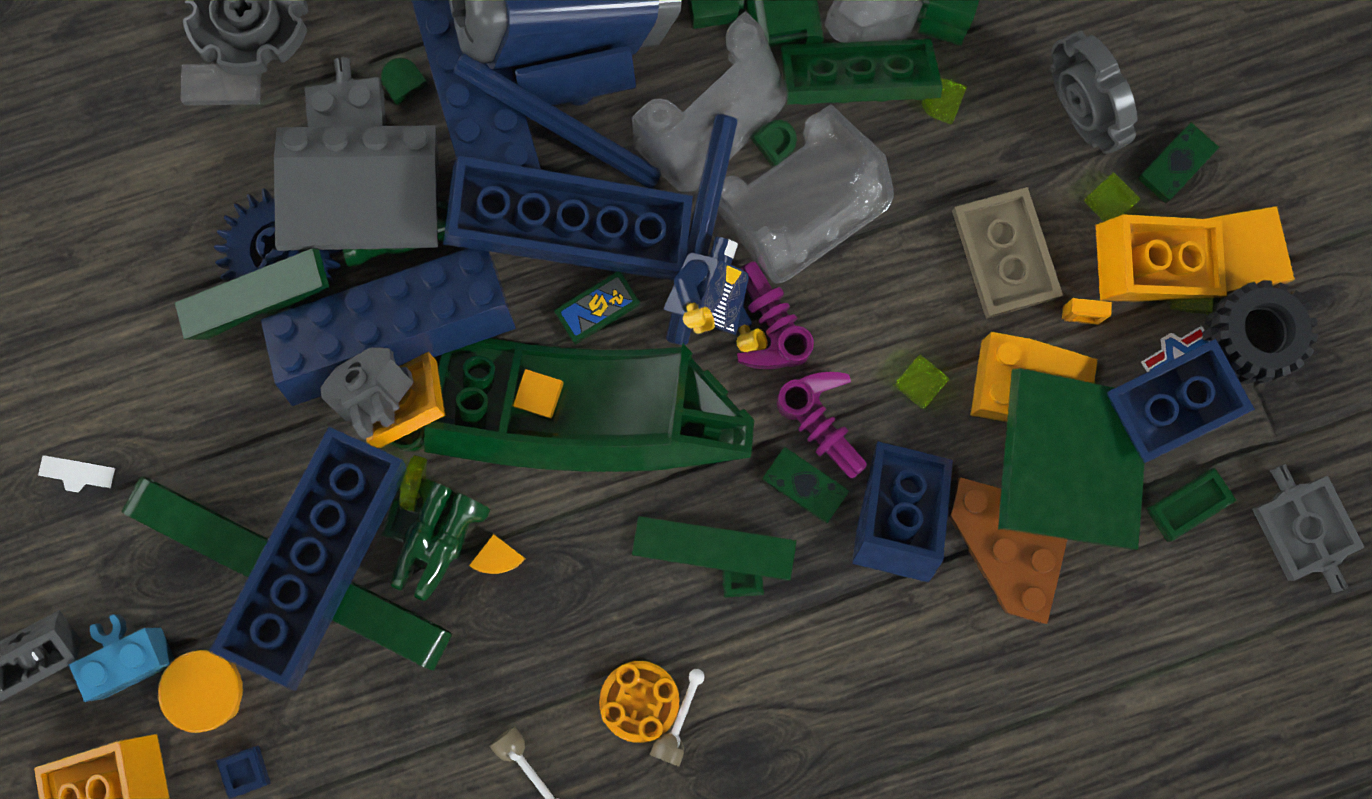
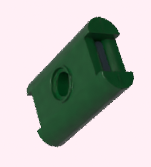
[745,0,824,56]

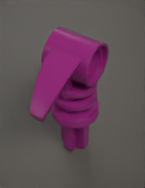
[737,261,814,369]
[776,372,867,479]

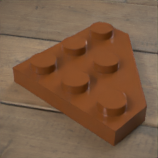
[948,477,1067,624]

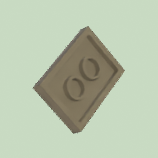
[952,187,1063,319]

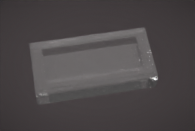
[181,64,261,105]

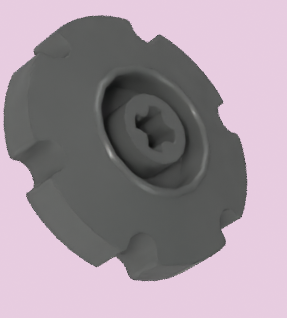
[183,0,309,75]
[1051,31,1137,154]

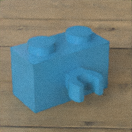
[69,614,175,702]

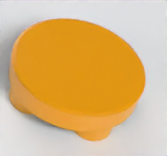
[158,650,243,733]
[599,661,679,743]

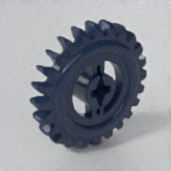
[214,188,343,312]

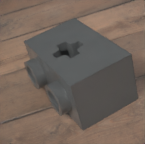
[0,610,81,702]

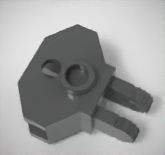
[320,348,414,440]

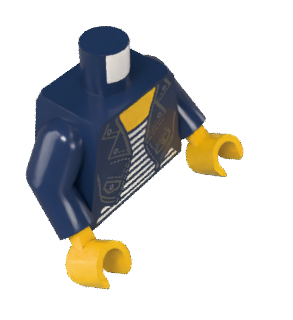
[664,236,768,352]

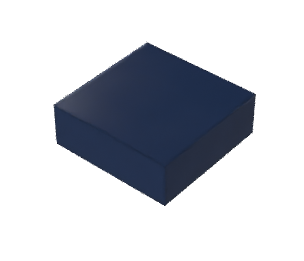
[216,745,271,799]

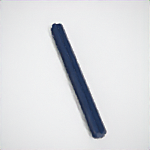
[454,54,661,189]
[666,114,738,345]

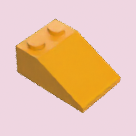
[1096,214,1227,302]
[970,332,1098,422]
[34,734,170,799]

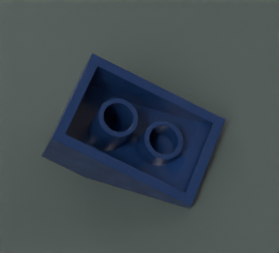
[1106,339,1255,463]
[852,441,953,582]

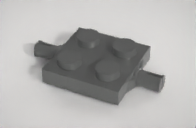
[305,57,387,127]
[1252,464,1365,593]

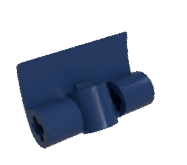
[515,46,636,106]

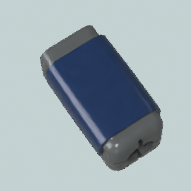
[448,0,682,70]

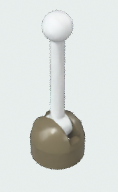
[649,669,705,767]
[489,725,559,799]

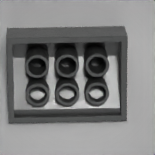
[274,125,439,251]

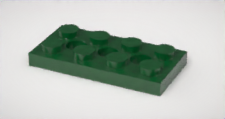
[781,39,943,105]

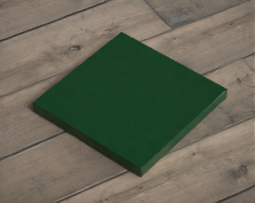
[998,368,1145,550]

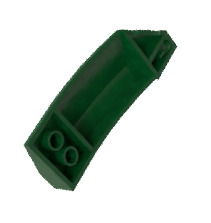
[424,338,754,472]

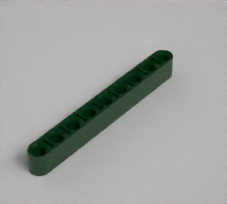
[121,476,453,670]

